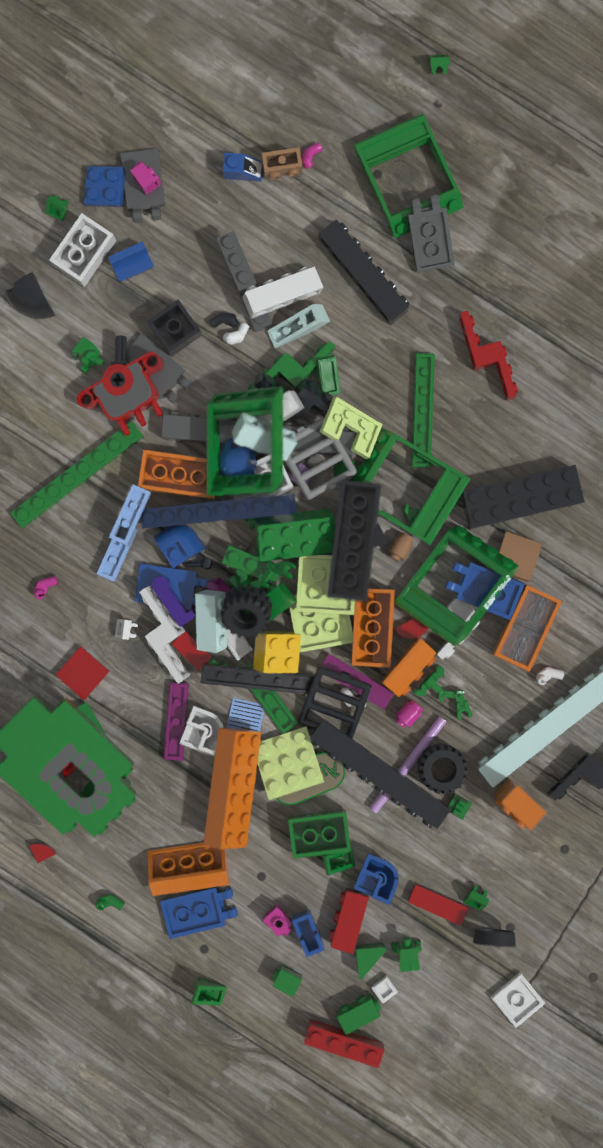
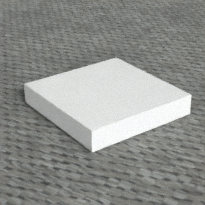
[490,972,545,1028]

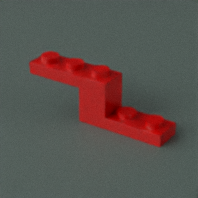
[458,310,518,401]

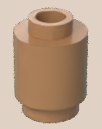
[388,532,414,562]

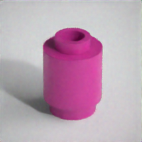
[395,700,423,728]

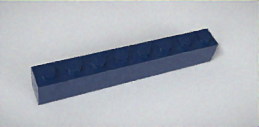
[141,493,297,529]

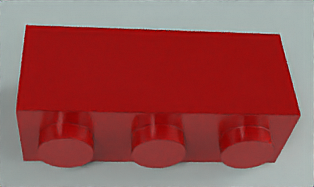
[328,887,369,954]

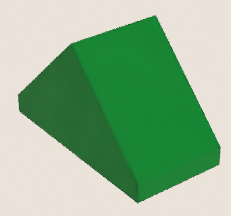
[323,847,355,875]
[356,943,387,980]
[191,977,227,1006]

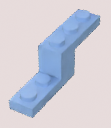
[97,484,151,582]

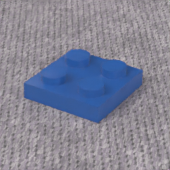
[84,166,126,207]

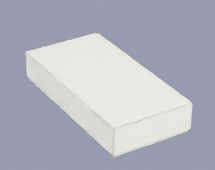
[226,630,253,661]

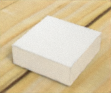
[371,975,398,1004]

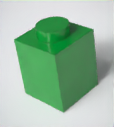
[271,964,302,997]

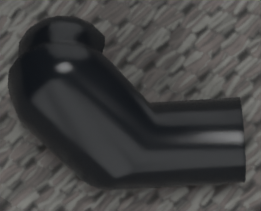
[209,312,238,329]

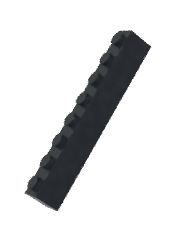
[310,718,451,829]

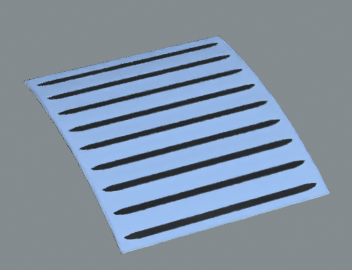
[226,698,265,731]

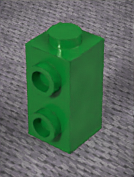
[337,994,382,1035]

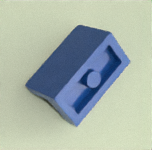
[108,241,154,282]

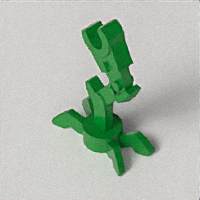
[237,561,296,588]
[413,665,472,720]

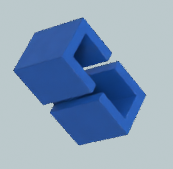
[292,909,325,958]

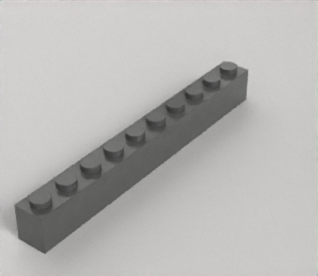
[161,412,355,457]

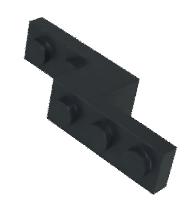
[254,371,333,419]
[547,753,603,801]

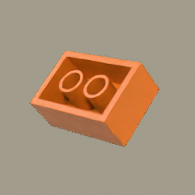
[493,778,546,830]

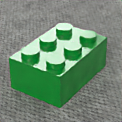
[288,809,351,859]

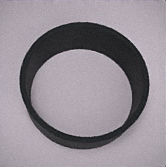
[473,928,516,947]

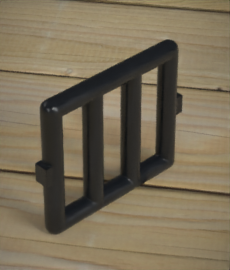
[298,666,372,739]

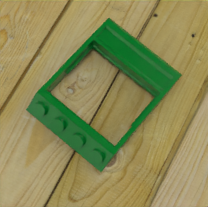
[354,113,464,238]
[207,387,283,496]
[350,428,470,545]
[394,525,519,646]

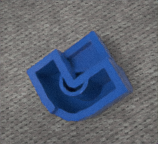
[219,437,257,476]
[154,525,206,569]
[354,853,399,905]

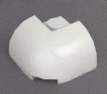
[180,706,223,757]

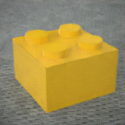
[253,631,301,673]

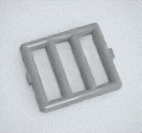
[285,418,357,500]

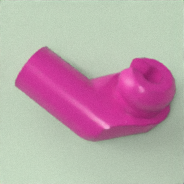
[33,575,58,599]

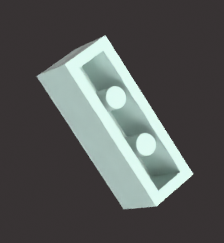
[232,413,297,461]
[195,590,228,653]

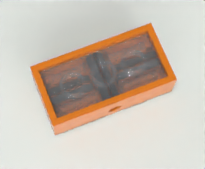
[491,585,562,672]

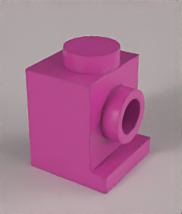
[130,162,161,195]
[263,903,293,937]

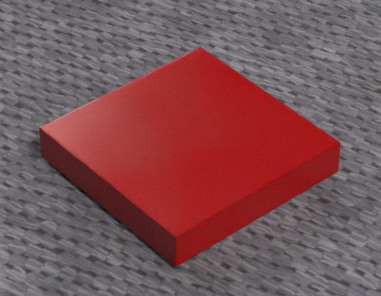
[56,646,110,700]

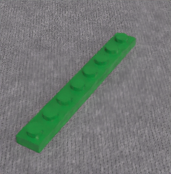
[10,421,144,528]

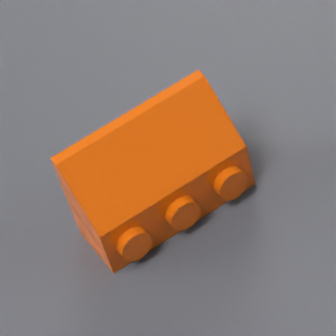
[380,638,436,697]

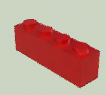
[304,1019,385,1069]

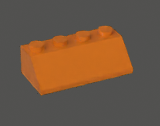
[352,589,395,668]
[148,842,229,896]

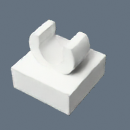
[115,619,138,640]

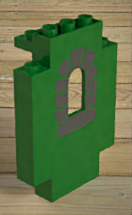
[0,695,136,837]

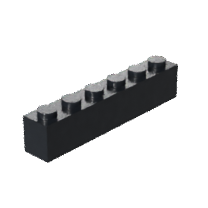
[318,219,409,326]

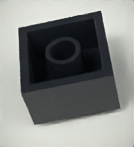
[147,299,202,357]

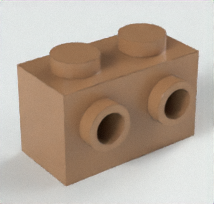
[262,147,302,180]

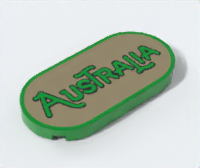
[276,752,345,805]

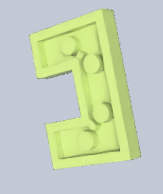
[320,397,382,459]

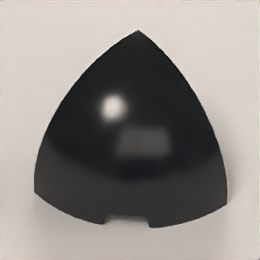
[5,272,56,319]

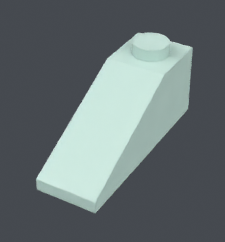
[267,304,330,348]

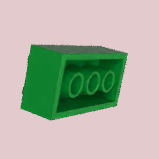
[254,508,335,562]

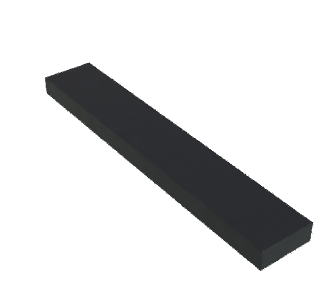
[200,663,314,694]

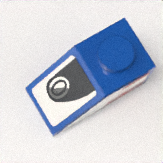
[223,153,263,181]

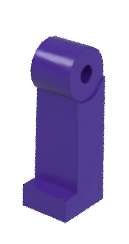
[152,576,196,627]

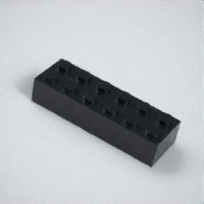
[461,465,585,530]
[327,480,382,603]

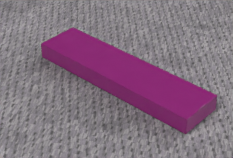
[321,653,394,709]
[164,682,189,761]

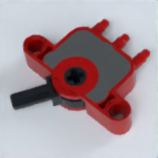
[77,335,164,436]

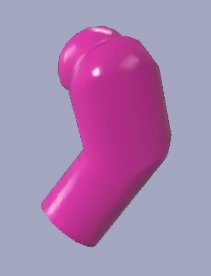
[301,142,323,169]

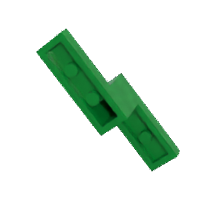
[247,341,335,390]

